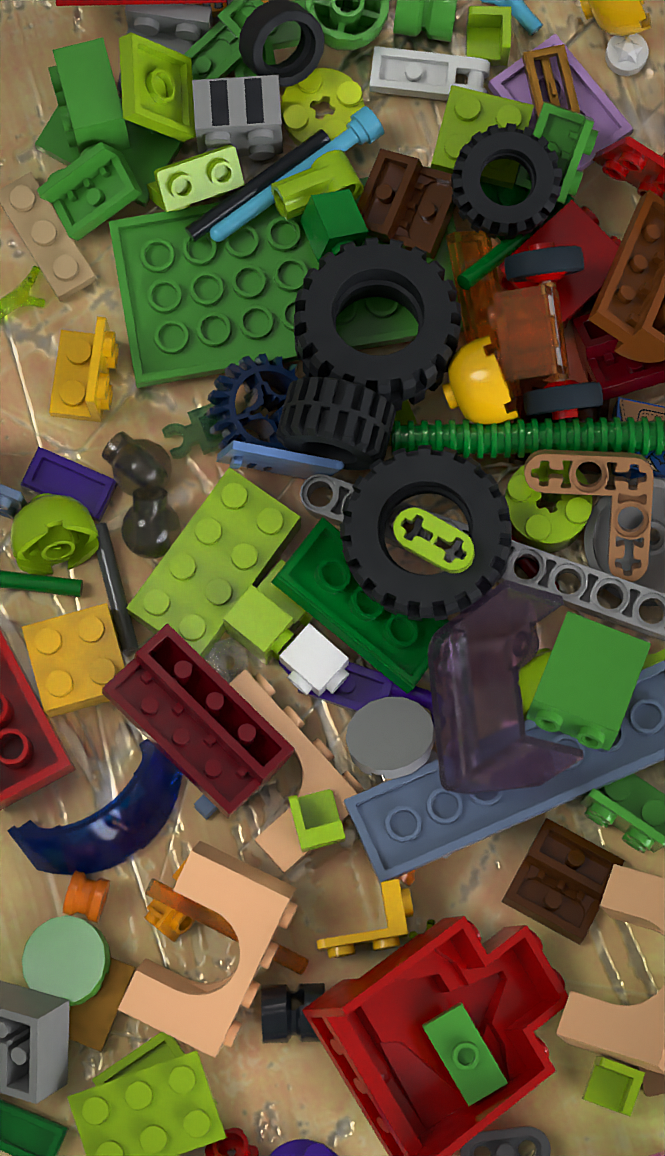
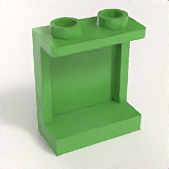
[526,611,651,751]

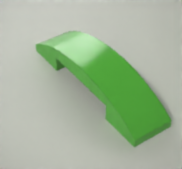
[147,0,264,135]

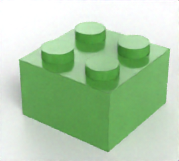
[48,38,131,154]

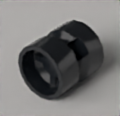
[261,983,325,1043]

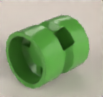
[393,0,458,42]

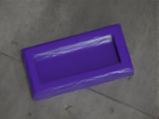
[20,447,118,522]

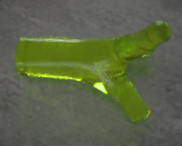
[0,266,45,319]

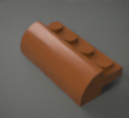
[588,190,665,363]

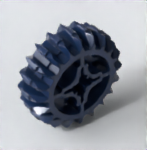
[206,353,307,471]

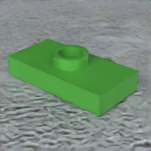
[422,1002,508,1106]

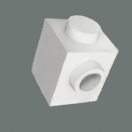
[279,623,349,697]

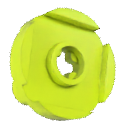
[281,68,365,145]

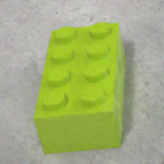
[126,467,301,660]

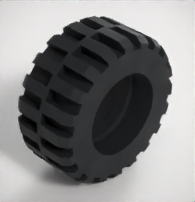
[294,237,462,411]
[340,445,512,621]

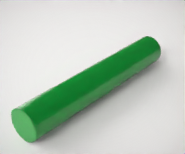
[457,230,534,290]
[0,570,83,597]

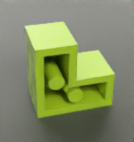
[223,559,315,665]

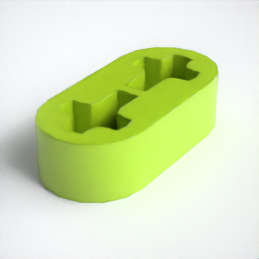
[393,508,475,573]

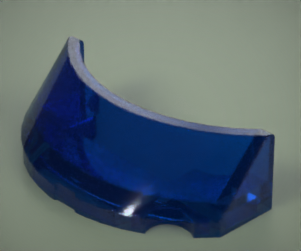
[7,739,183,875]

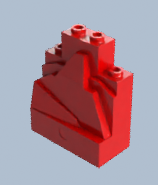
[302,916,568,1156]

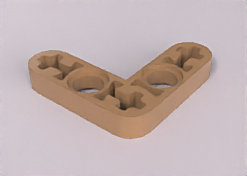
[524,449,654,582]

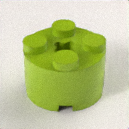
[504,460,593,553]

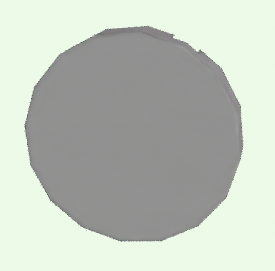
[346,697,436,779]

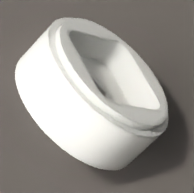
[605,33,649,76]

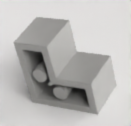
[0,981,70,1104]

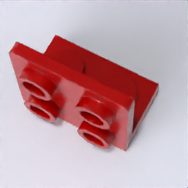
[593,136,665,200]

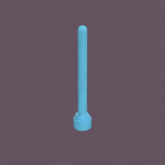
[210,106,385,242]

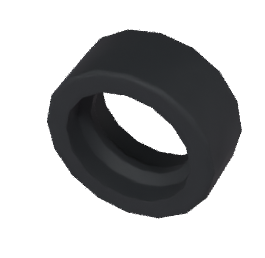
[239,0,325,87]

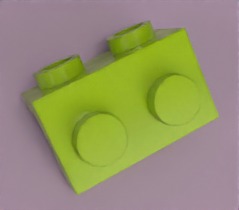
[147,144,245,212]

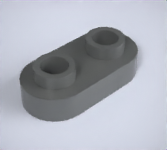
[459,1126,551,1156]

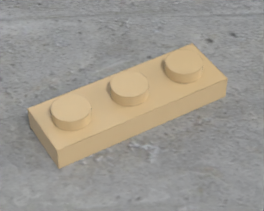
[0,172,97,302]

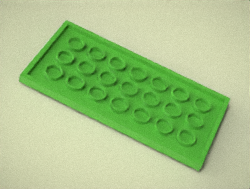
[108,166,475,388]

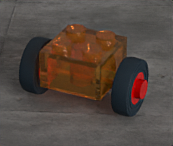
[488,242,603,421]

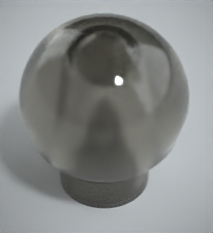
[102,431,172,499]
[121,486,182,559]

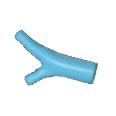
[481,0,543,36]

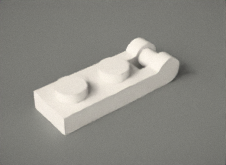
[369,46,490,101]

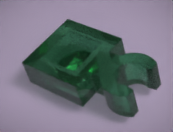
[162,403,224,459]

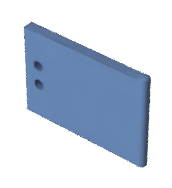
[216,440,344,479]

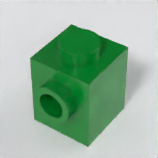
[300,189,369,262]

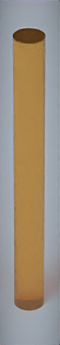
[145,878,309,975]

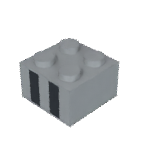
[192,75,283,160]

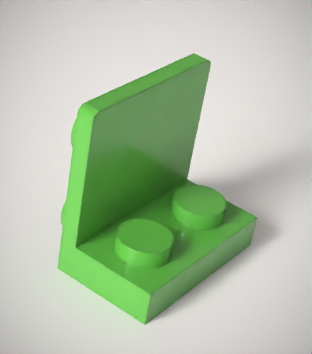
[580,773,665,854]

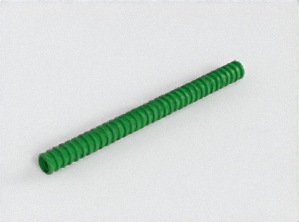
[391,416,665,459]

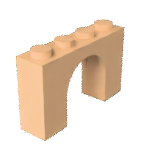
[229,669,364,875]
[118,841,298,1058]
[556,864,665,1075]

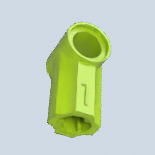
[271,150,364,220]

